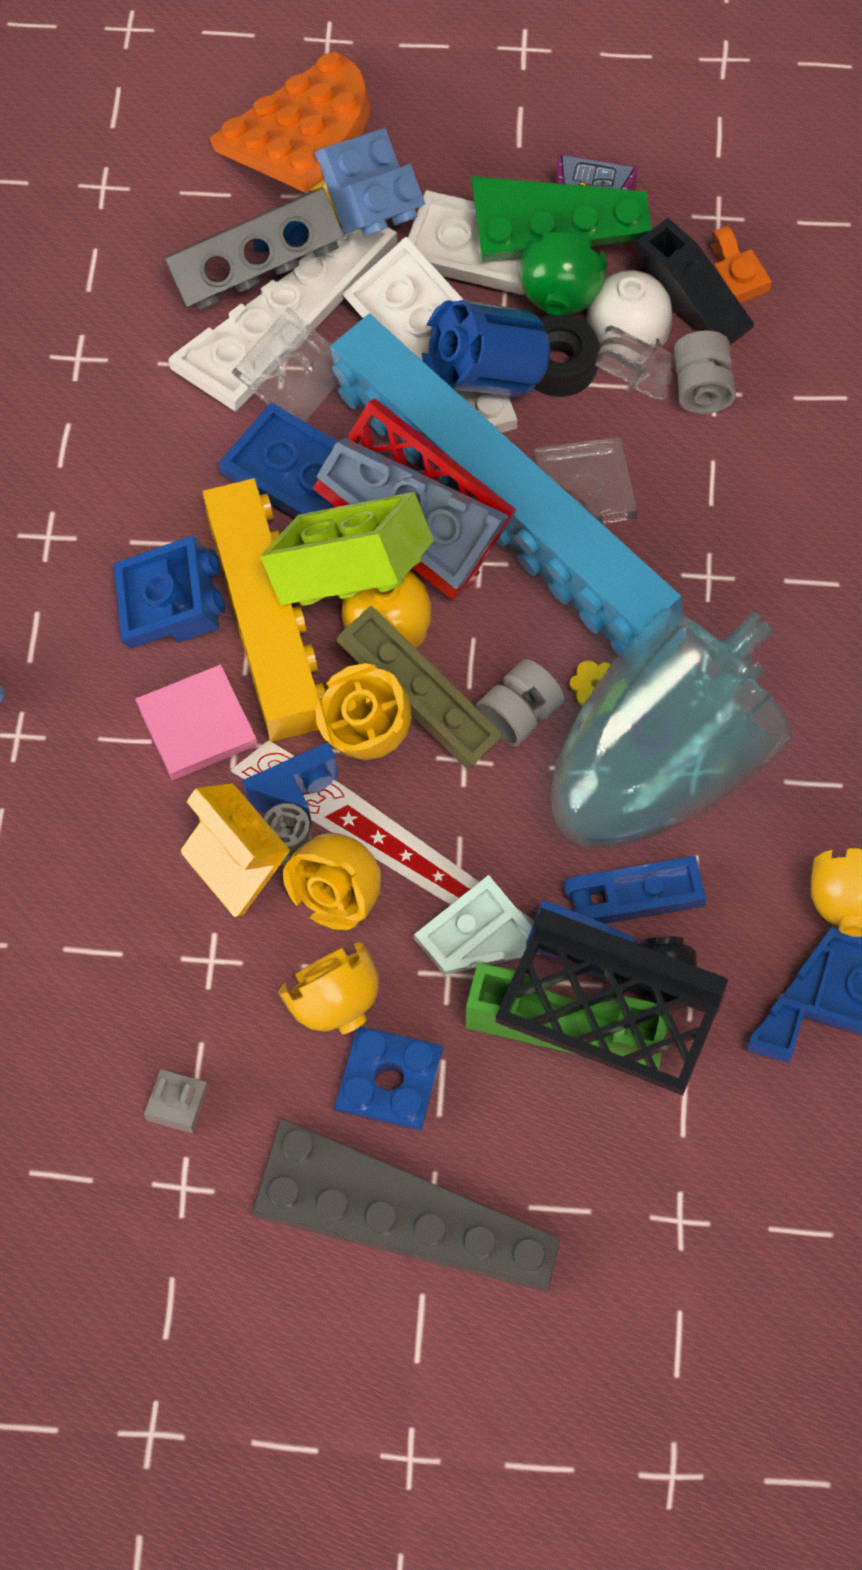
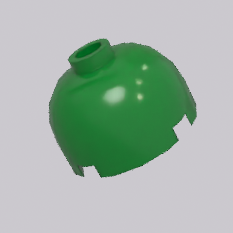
[520,232,608,316]

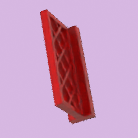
[313,398,517,600]

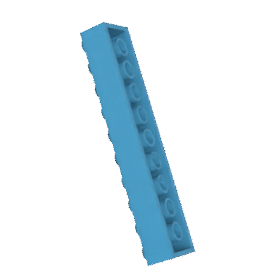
[330,313,683,671]

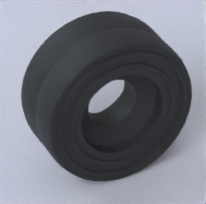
[534,314,600,397]

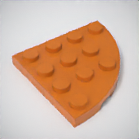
[209,51,371,193]

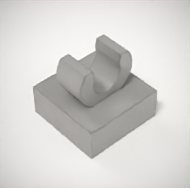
[144,1069,208,1134]

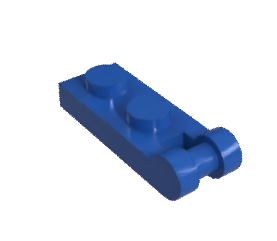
[564,856,706,924]

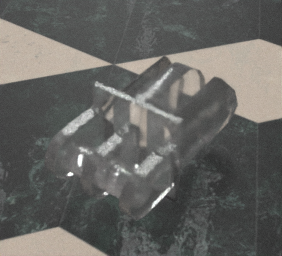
[595,325,675,399]

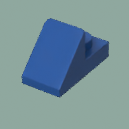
[242,742,338,826]

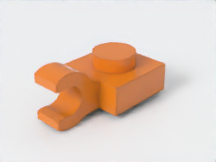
[710,225,772,303]

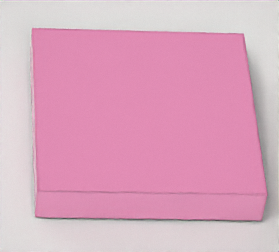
[136,664,258,781]

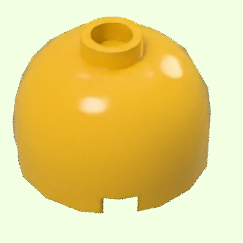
[341,571,432,648]
[315,663,412,761]
[283,833,381,930]
[810,848,862,937]
[278,942,379,1034]

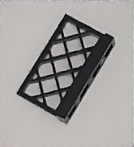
[495,907,728,1096]

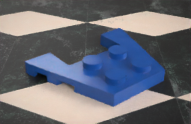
[747,927,862,1064]

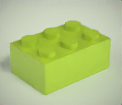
[260,492,434,606]

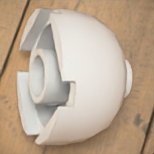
[586,270,673,359]

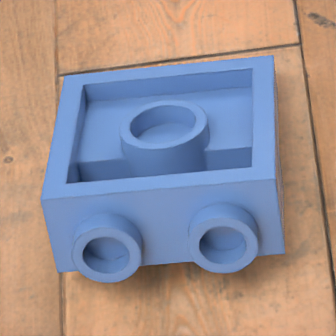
[314,128,426,237]

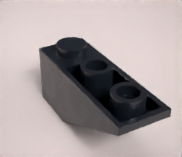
[634,218,754,345]

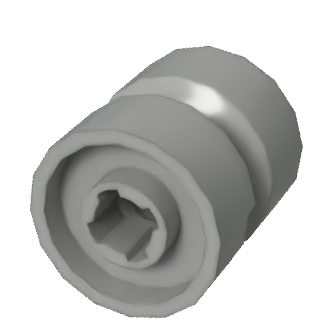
[674,330,736,414]
[476,659,564,747]

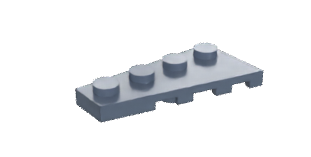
[316,438,509,590]

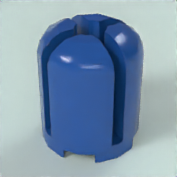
[422,300,551,397]

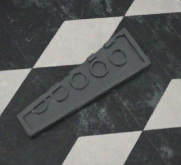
[253,1119,560,1293]

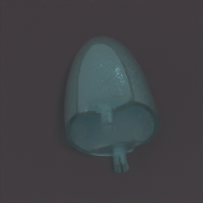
[550,608,793,848]

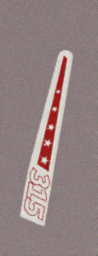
[230,740,534,926]

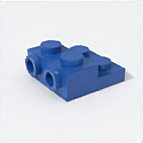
[113,535,225,649]

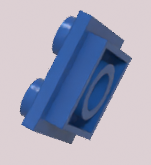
[335,1026,444,1131]

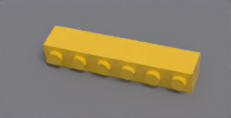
[202,478,325,742]

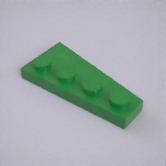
[471,176,652,262]

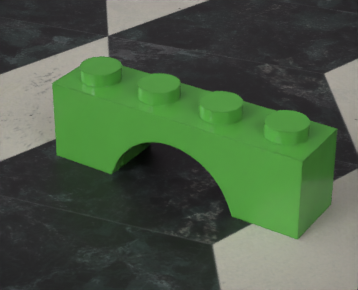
[466,962,671,1070]

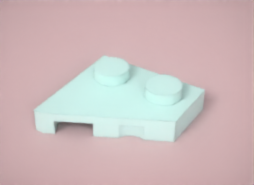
[413,875,540,975]

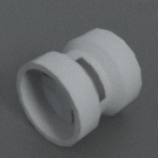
[263,803,312,865]

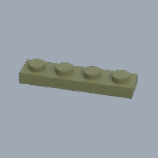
[336,605,503,771]

